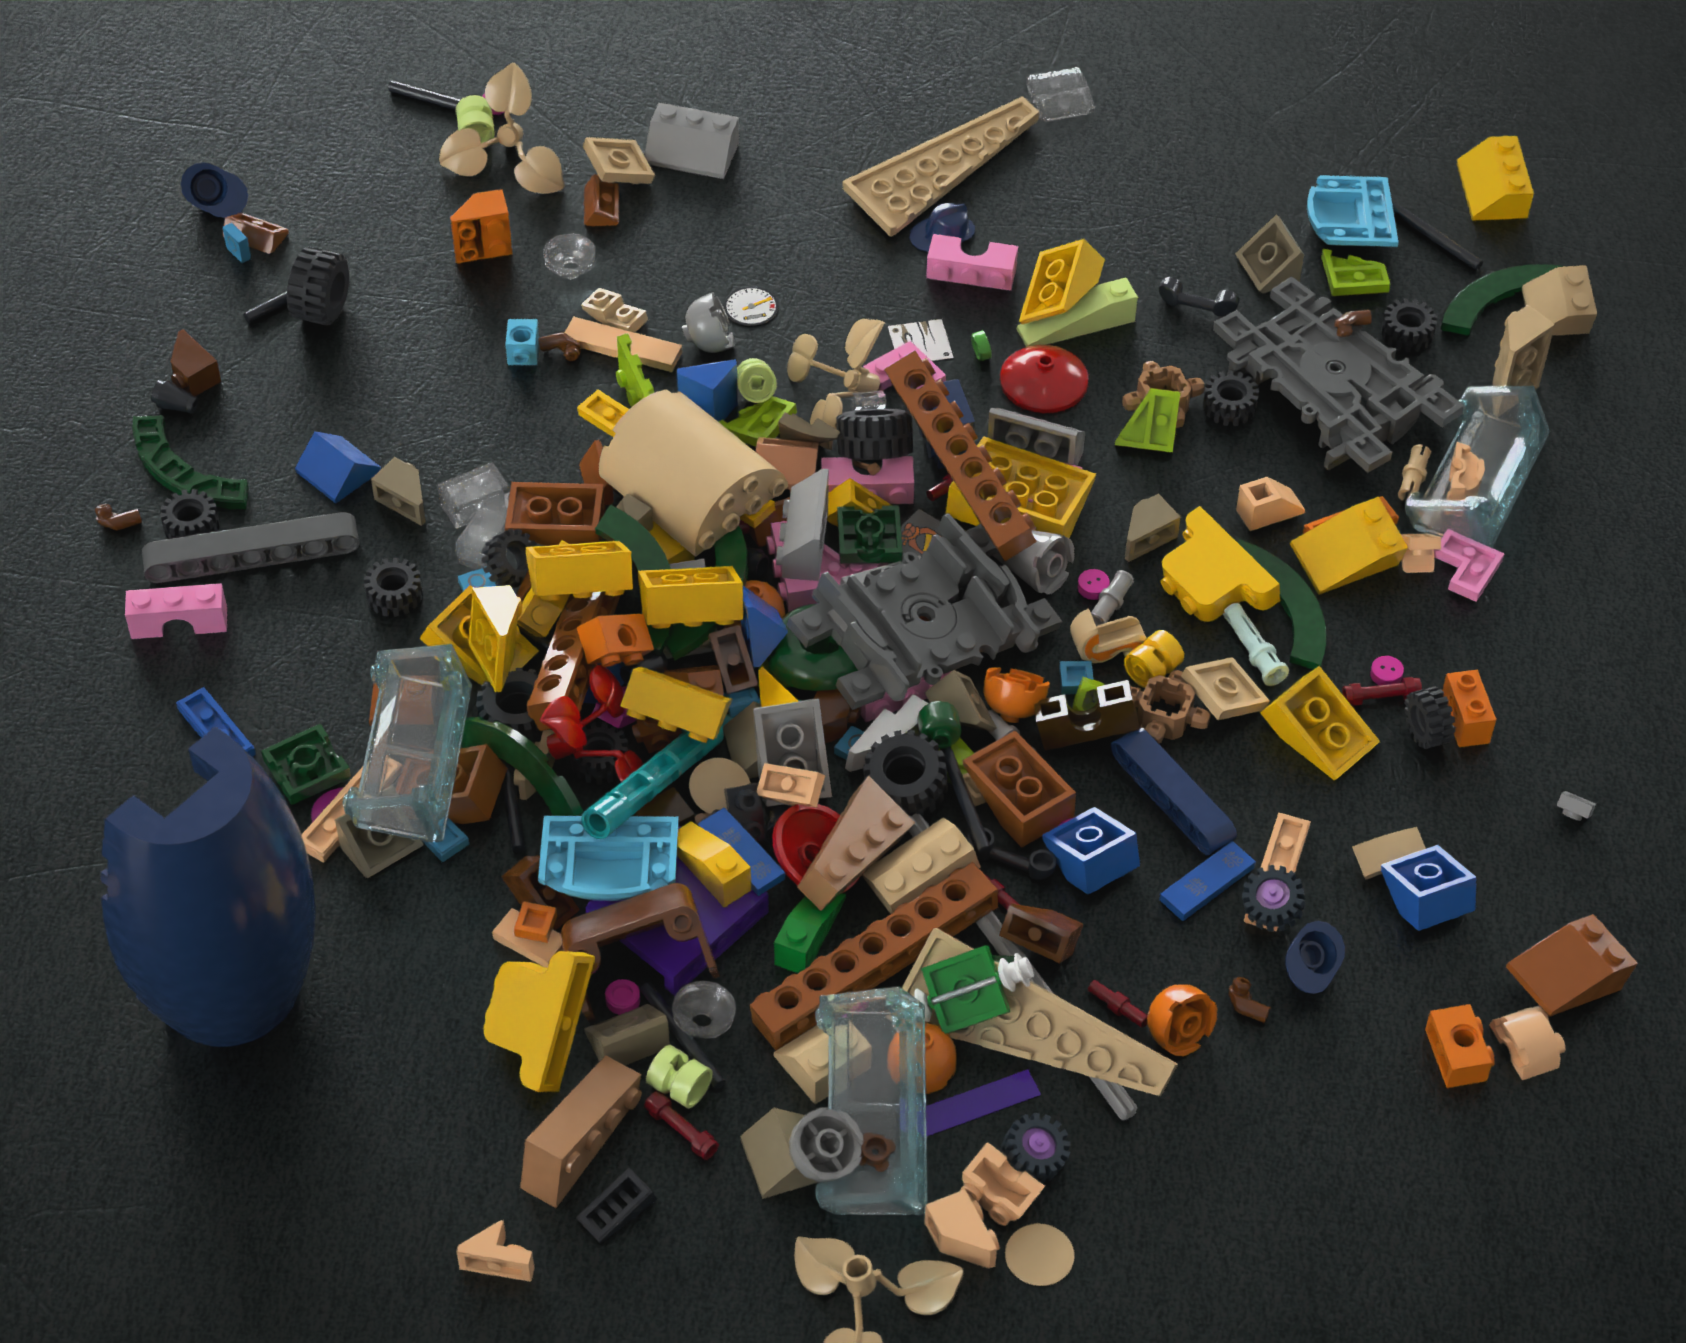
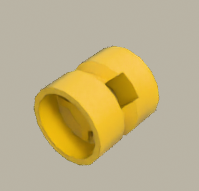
[1124,630,1184,688]

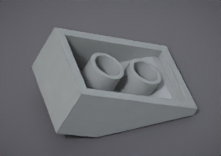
[753,699,832,807]

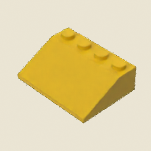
[946,436,1096,538]

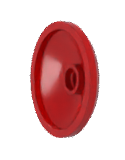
[1000,345,1088,413]
[773,804,860,894]

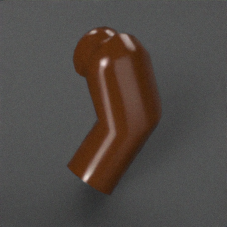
[1334,310,1372,337]
[538,332,581,361]
[95,504,142,530]
[1228,977,1270,1023]

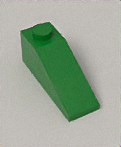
[774,894,846,973]

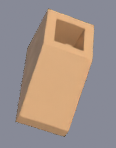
[1236,477,1305,531]
[925,1189,1000,1269]

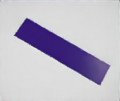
[906,1070,1041,1139]

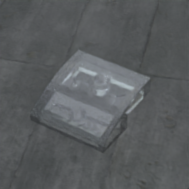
[1026,67,1095,122]

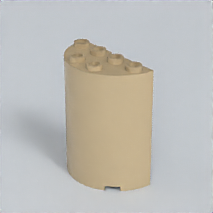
[599,390,789,557]

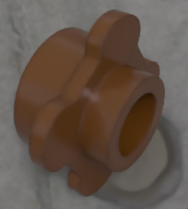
[858,1132,896,1172]

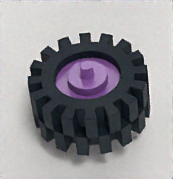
[1242,865,1305,932]
[1001,1113,1071,1183]

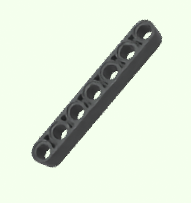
[142,512,359,583]

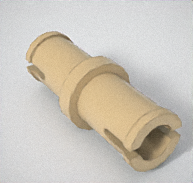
[1398,445,1431,503]

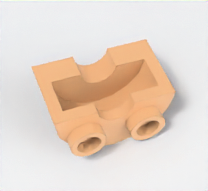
[1445,442,1485,513]
[1489,1005,1565,1080]
[960,1142,1045,1226]

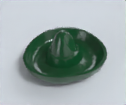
[767,603,858,691]

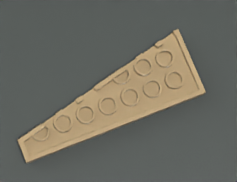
[843,97,1039,237]
[886,928,1178,1096]

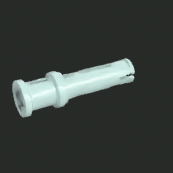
[1223,603,1289,686]

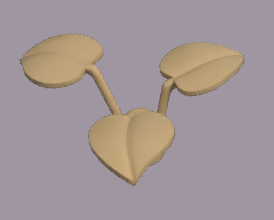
[439,63,564,194]
[787,319,885,450]
[795,1237,963,1343]

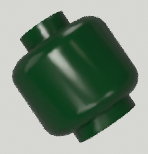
[917,701,962,749]

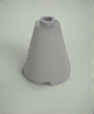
[992,530,1074,594]

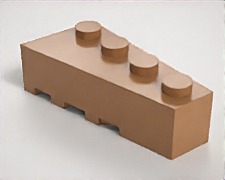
[797,776,915,911]
[520,1056,642,1208]

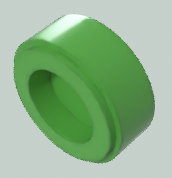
[971,330,992,361]

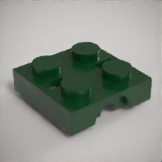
[837,505,903,564]
[261,724,351,805]

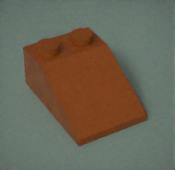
[505,482,606,546]
[963,731,1076,848]
[395,744,508,824]
[1506,914,1638,1017]

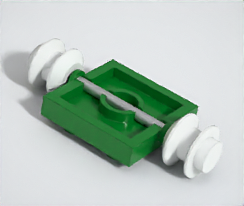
[897,945,1034,1034]

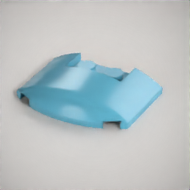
[1307,176,1398,247]
[538,816,679,901]

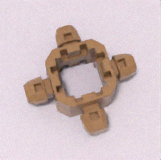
[1122,361,1205,428]
[1130,670,1211,744]

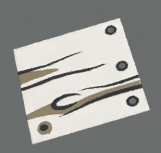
[888,319,953,361]

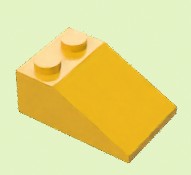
[1019,239,1105,325]
[1290,497,1408,595]
[420,585,539,685]
[469,585,522,692]
[1260,666,1380,780]

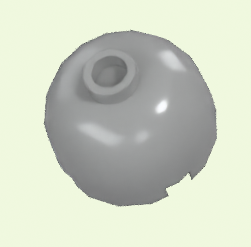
[682,292,735,353]
[789,1108,863,1182]

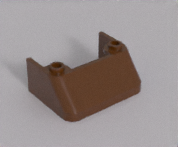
[561,883,720,1022]

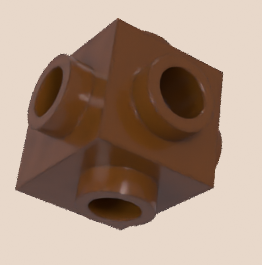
[632,716,683,753]

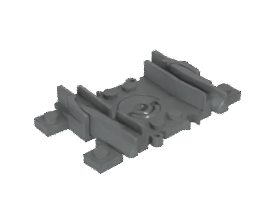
[1213,276,1464,473]
[787,513,1062,710]

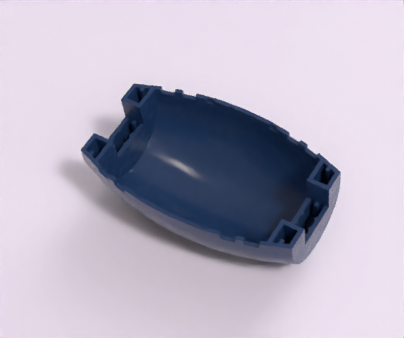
[101,726,316,1047]

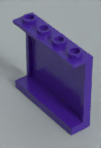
[585,826,769,996]

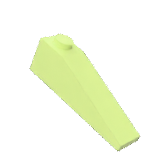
[1017,278,1138,347]

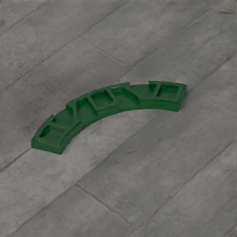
[1440,264,1567,336]
[133,415,249,509]
[595,505,673,656]
[666,525,748,661]
[1237,539,1326,670]
[449,717,584,816]

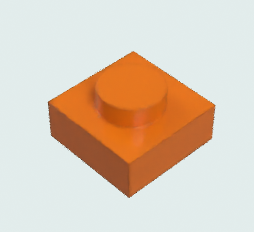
[514,901,557,943]

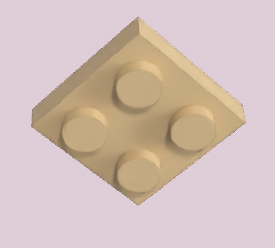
[583,137,655,184]
[1181,657,1270,720]

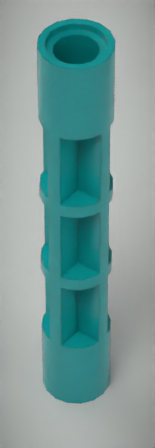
[581,727,724,839]

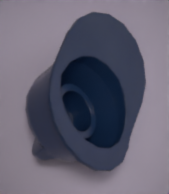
[180,162,248,218]
[910,203,975,252]
[1285,921,1345,994]

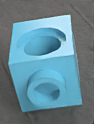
[506,319,539,365]

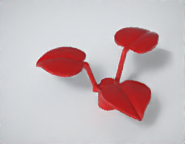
[539,665,644,782]

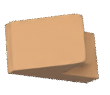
[1401,533,1441,573]
[756,763,825,808]
[457,1220,534,1282]

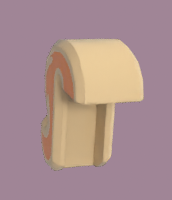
[1070,609,1147,663]

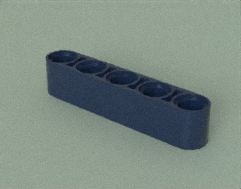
[1111,727,1237,855]

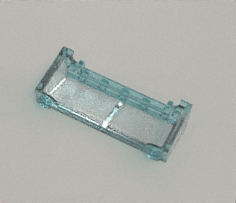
[1405,386,1550,548]
[343,644,472,842]
[816,987,927,1215]

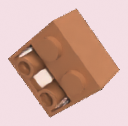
[756,437,819,493]

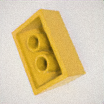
[1457,136,1534,220]
[525,541,633,600]
[638,566,743,629]
[620,666,732,743]

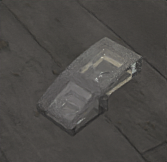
[850,390,886,411]

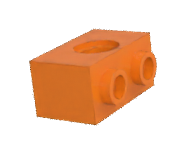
[577,614,654,667]
[1442,669,1496,747]
[1425,1004,1495,1088]

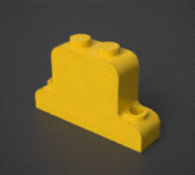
[1161,506,1280,622]
[484,951,595,1092]

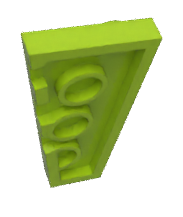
[616,333,654,407]

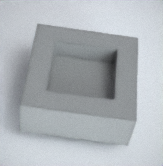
[1556,791,1596,821]

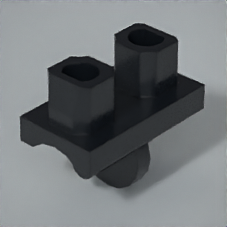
[724,782,767,844]

